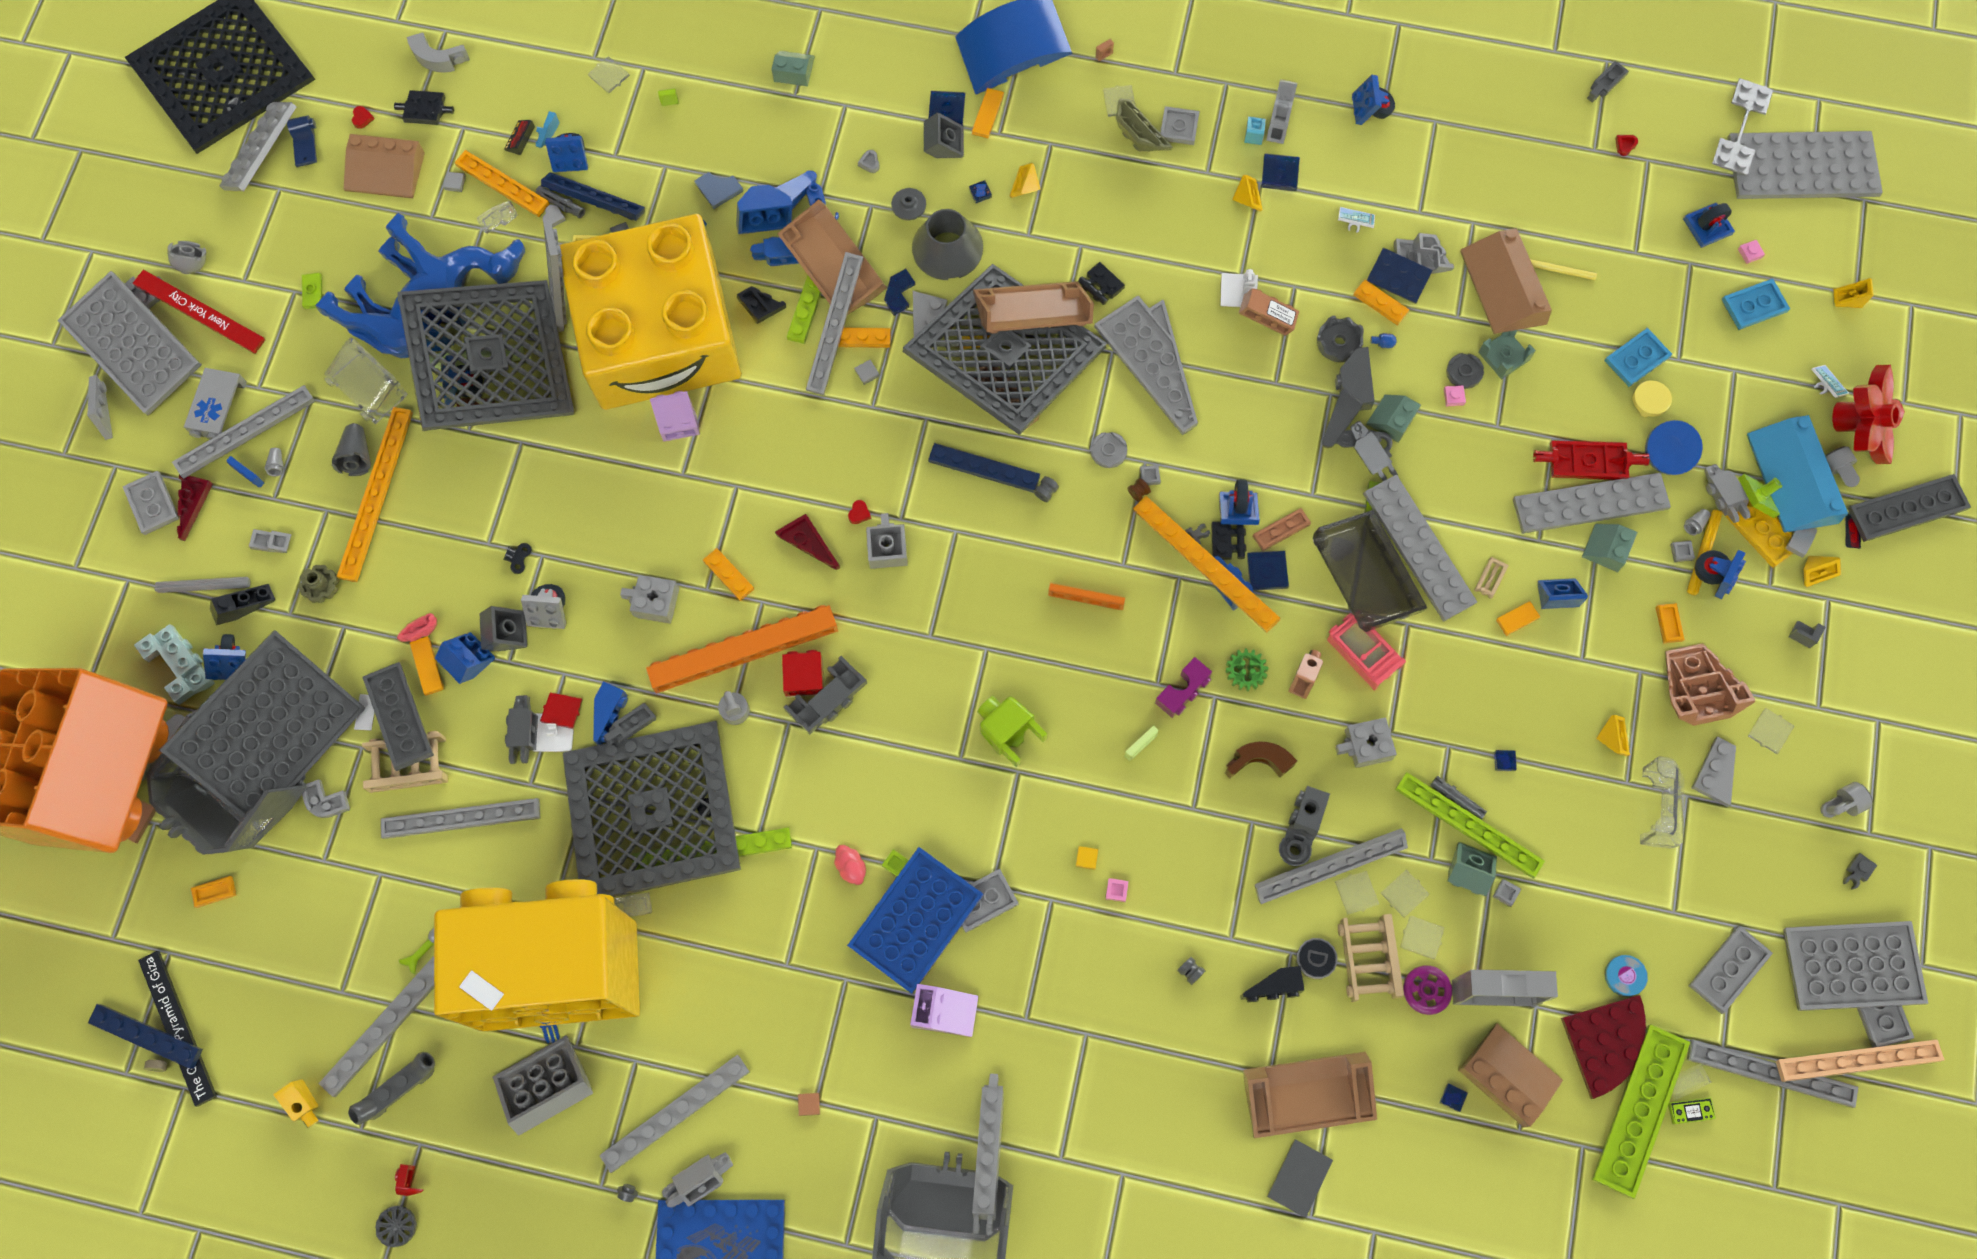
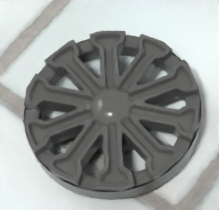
[375,1206,417,1247]

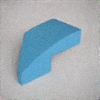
[536,111,560,148]

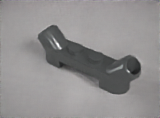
[348,1052,435,1125]

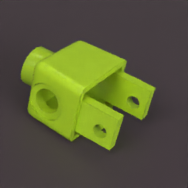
[977,696,1047,767]

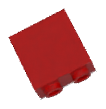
[782,650,824,697]

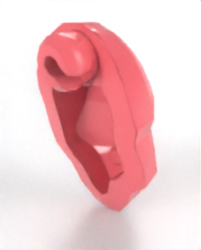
[397,613,437,642]
[834,845,866,885]

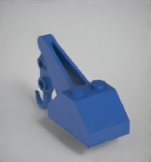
[736,171,839,234]

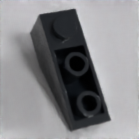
[210,584,275,625]
[1241,966,1304,1003]

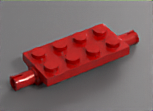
[1533,440,1650,480]

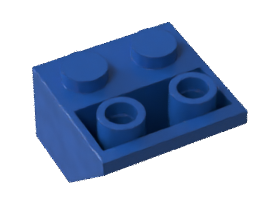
[435,632,495,684]

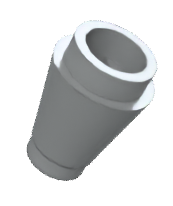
[264,448,284,476]
[1684,509,1711,536]

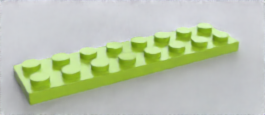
[1592,1024,1690,1199]

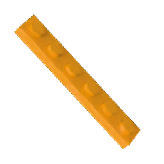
[454,150,550,217]

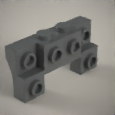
[784,656,867,735]

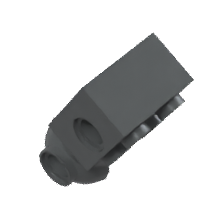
[1279,786,1330,866]

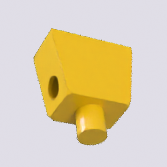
[273,1079,319,1128]

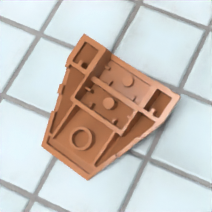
[1665,643,1755,726]

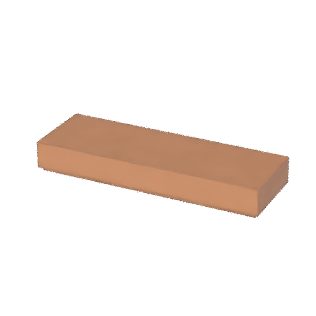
[1252,508,1311,552]

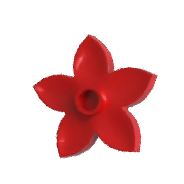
[1832,364,1905,464]

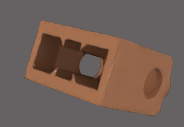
[1288,650,1323,699]

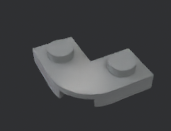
[302,779,350,818]

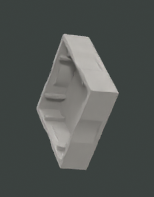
[1452,970,1558,1007]

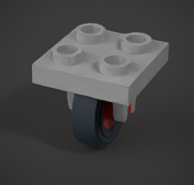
[521,584,566,629]

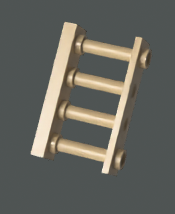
[362,731,448,793]
[1338,914,1404,1002]

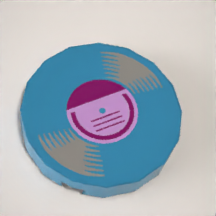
[1605,955,1648,997]

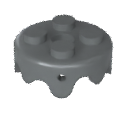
[1317,316,1364,362]

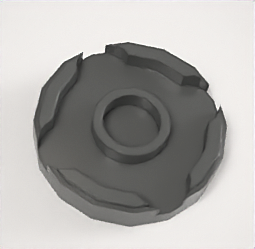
[1446,353,1484,389]

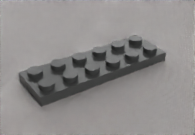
[1847,474,1971,542]
[362,662,434,771]

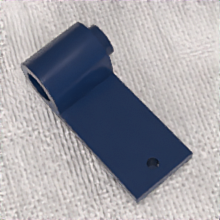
[287,115,317,167]

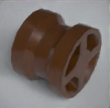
[1127,478,1151,502]

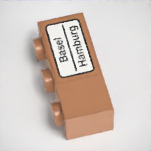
[1239,288,1299,336]

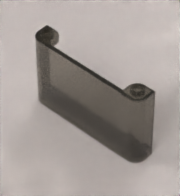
[1313,510,1427,632]

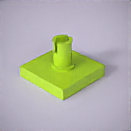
[1738,474,1782,518]

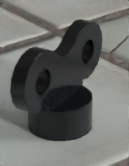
[503,543,532,574]

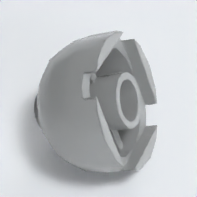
[167,241,206,274]

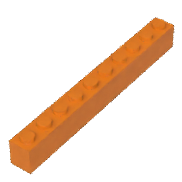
[646,605,838,694]

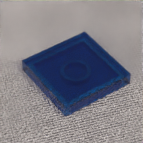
[928,91,966,126]
[1261,154,1300,191]
[1247,551,1289,590]

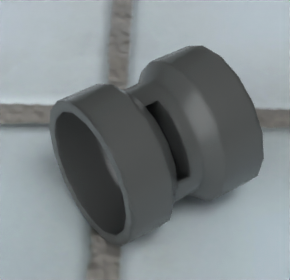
[1033,476,1059,502]
[1177,956,1206,985]

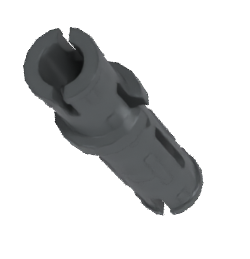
[535,185,585,218]
[1430,776,1487,820]

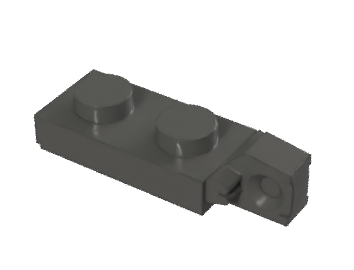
[1587,61,1629,103]
[604,703,656,746]

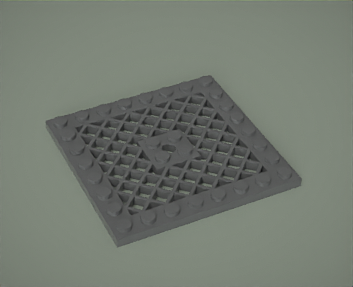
[902,264,1107,435]
[397,280,574,431]
[563,721,741,897]

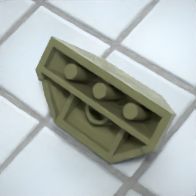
[1116,98,1173,152]

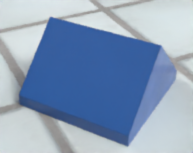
[1537,578,1588,609]

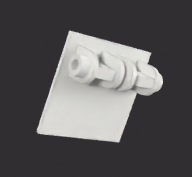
[1220,269,1258,307]

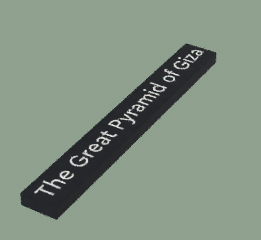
[138,951,217,1107]

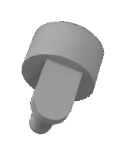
[1825,446,1860,487]
[718,691,750,725]
[1821,782,1873,818]

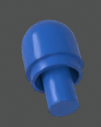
[1370,333,1397,348]

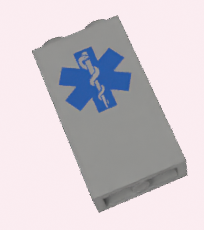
[184,368,247,439]

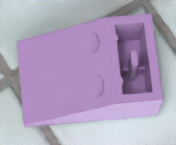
[650,391,700,442]
[910,984,978,1037]

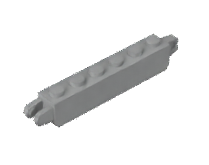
[972,1074,1004,1235]

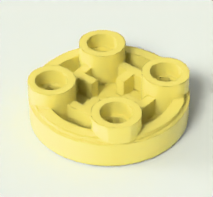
[1632,380,1672,417]

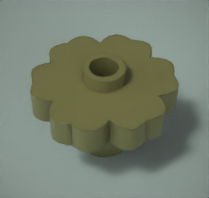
[298,565,339,603]

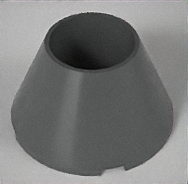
[912,209,983,280]

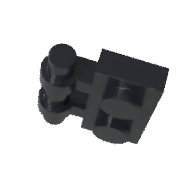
[1078,262,1125,305]
[1211,522,1247,560]

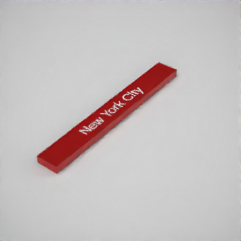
[133,269,265,354]

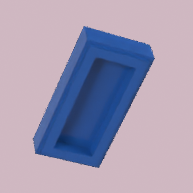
[226,456,264,488]

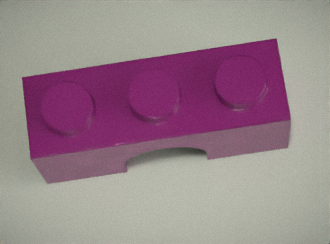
[1155,657,1212,718]

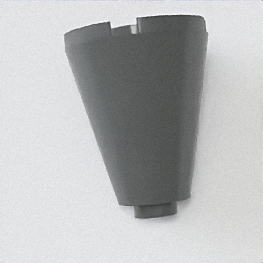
[332,423,371,476]

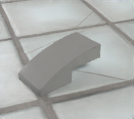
[1785,528,1817,558]
[249,529,292,553]

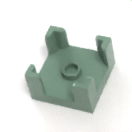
[1478,330,1536,380]

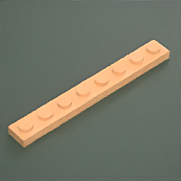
[1775,1040,1944,1082]

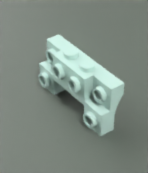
[134,624,215,705]

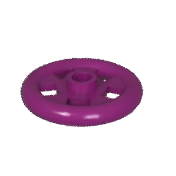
[1403,965,1452,1015]

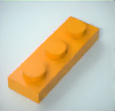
[1353,280,1409,326]
[838,328,891,348]
[703,548,754,601]

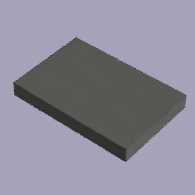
[1267,1139,1333,1218]

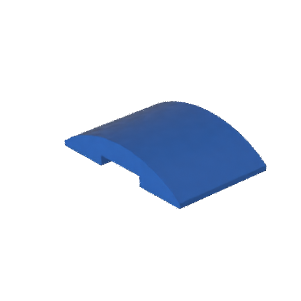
[955,0,1072,95]

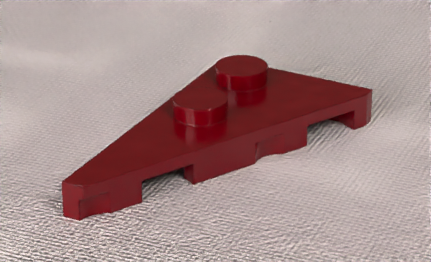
[177,474,213,542]
[775,514,840,570]

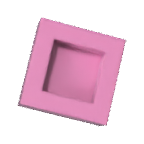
[1738,240,1765,264]
[1444,386,1466,407]
[1106,878,1128,902]

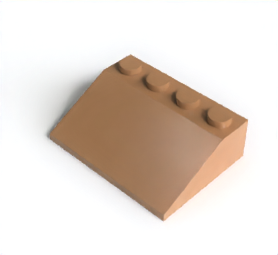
[344,134,425,198]
[1458,1024,1563,1128]

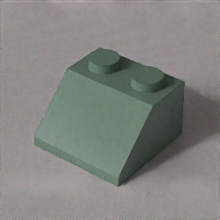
[771,51,815,87]
[1366,394,1421,443]
[1582,524,1637,572]
[1447,842,1497,896]

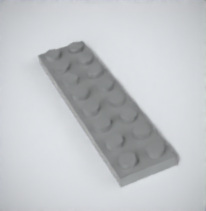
[543,222,567,332]
[1513,473,1671,534]
[1363,474,1477,622]

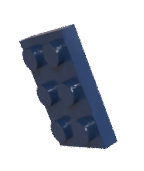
[1367,248,1433,304]

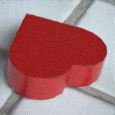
[352,106,375,129]
[1615,135,1638,156]
[848,500,872,524]

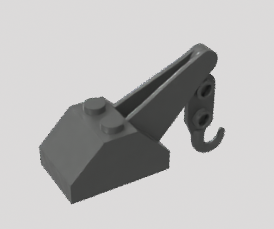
[1322,347,1393,450]

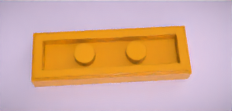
[972,88,1004,139]
[409,636,444,696]

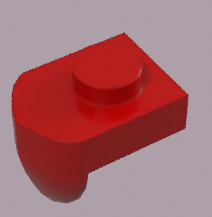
[395,1164,424,1196]

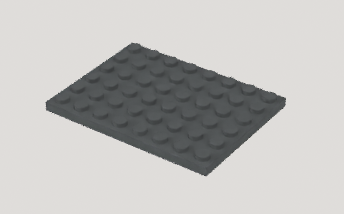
[159,630,365,828]

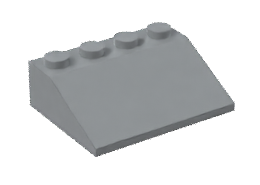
[493,1035,593,1136]

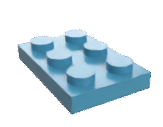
[1722,279,1790,330]
[1604,328,1672,387]

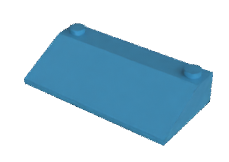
[1747,415,1848,533]

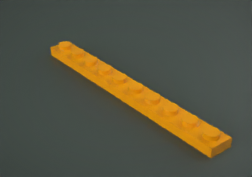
[337,407,413,582]
[1133,496,1280,633]

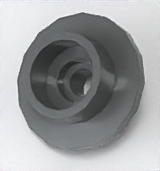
[891,188,926,220]

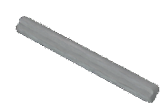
[154,577,251,593]

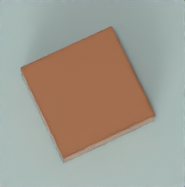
[1095,39,1114,61]
[798,1093,820,1116]

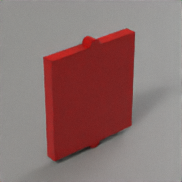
[540,692,583,729]

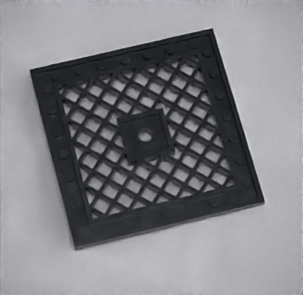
[125,0,315,154]

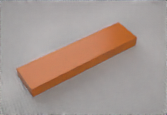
[1048,583,1125,610]

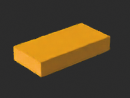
[1496,601,1540,636]
[1656,603,1685,644]
[191,876,236,908]

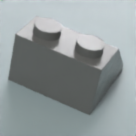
[924,113,964,158]
[479,606,527,652]

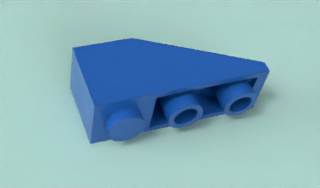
[593,681,628,745]

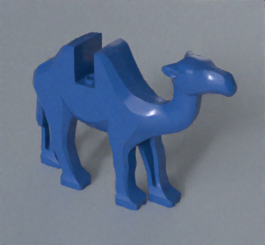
[316,213,525,359]

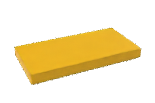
[1721,501,1793,568]

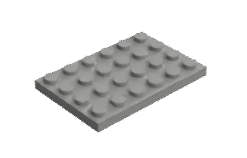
[1783,921,1929,1011]

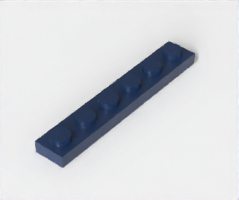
[541,172,645,221]
[928,443,1040,493]
[88,1004,203,1069]

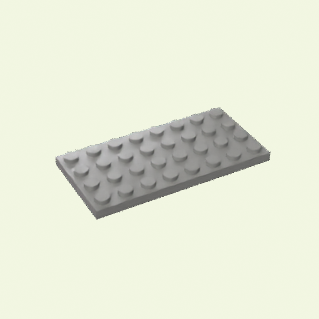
[1728,131,1883,199]
[58,271,202,415]

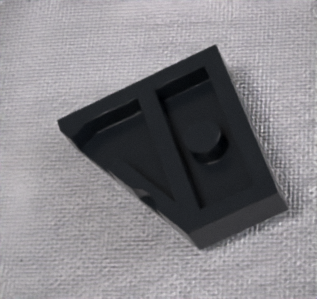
[737,286,786,324]

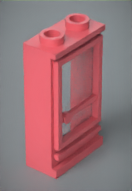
[1327,611,1406,691]

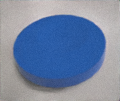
[1645,420,1703,475]

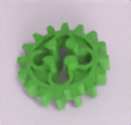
[1225,648,1268,691]

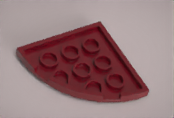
[1561,995,1646,1099]

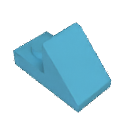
[1244,116,1266,145]

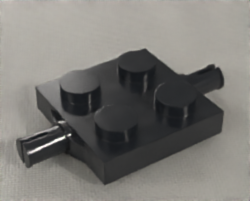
[394,90,454,125]

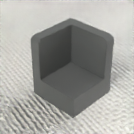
[1789,621,1826,648]

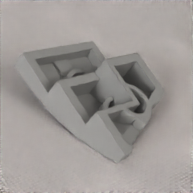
[1394,233,1454,274]

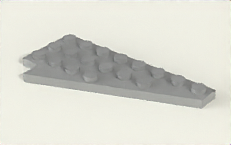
[1094,296,1198,435]

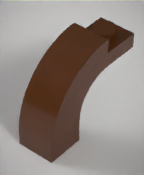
[1225,741,1297,779]

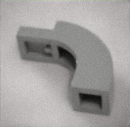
[407,32,470,72]
[1266,79,1297,144]

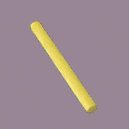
[1530,259,1597,280]

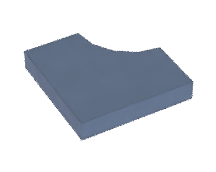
[694,172,743,209]

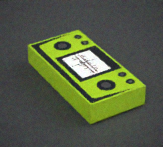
[1668,1098,1716,1124]

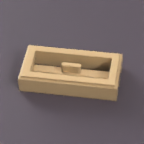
[1474,557,1509,599]

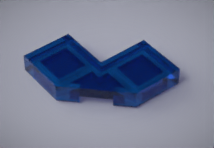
[884,269,915,316]

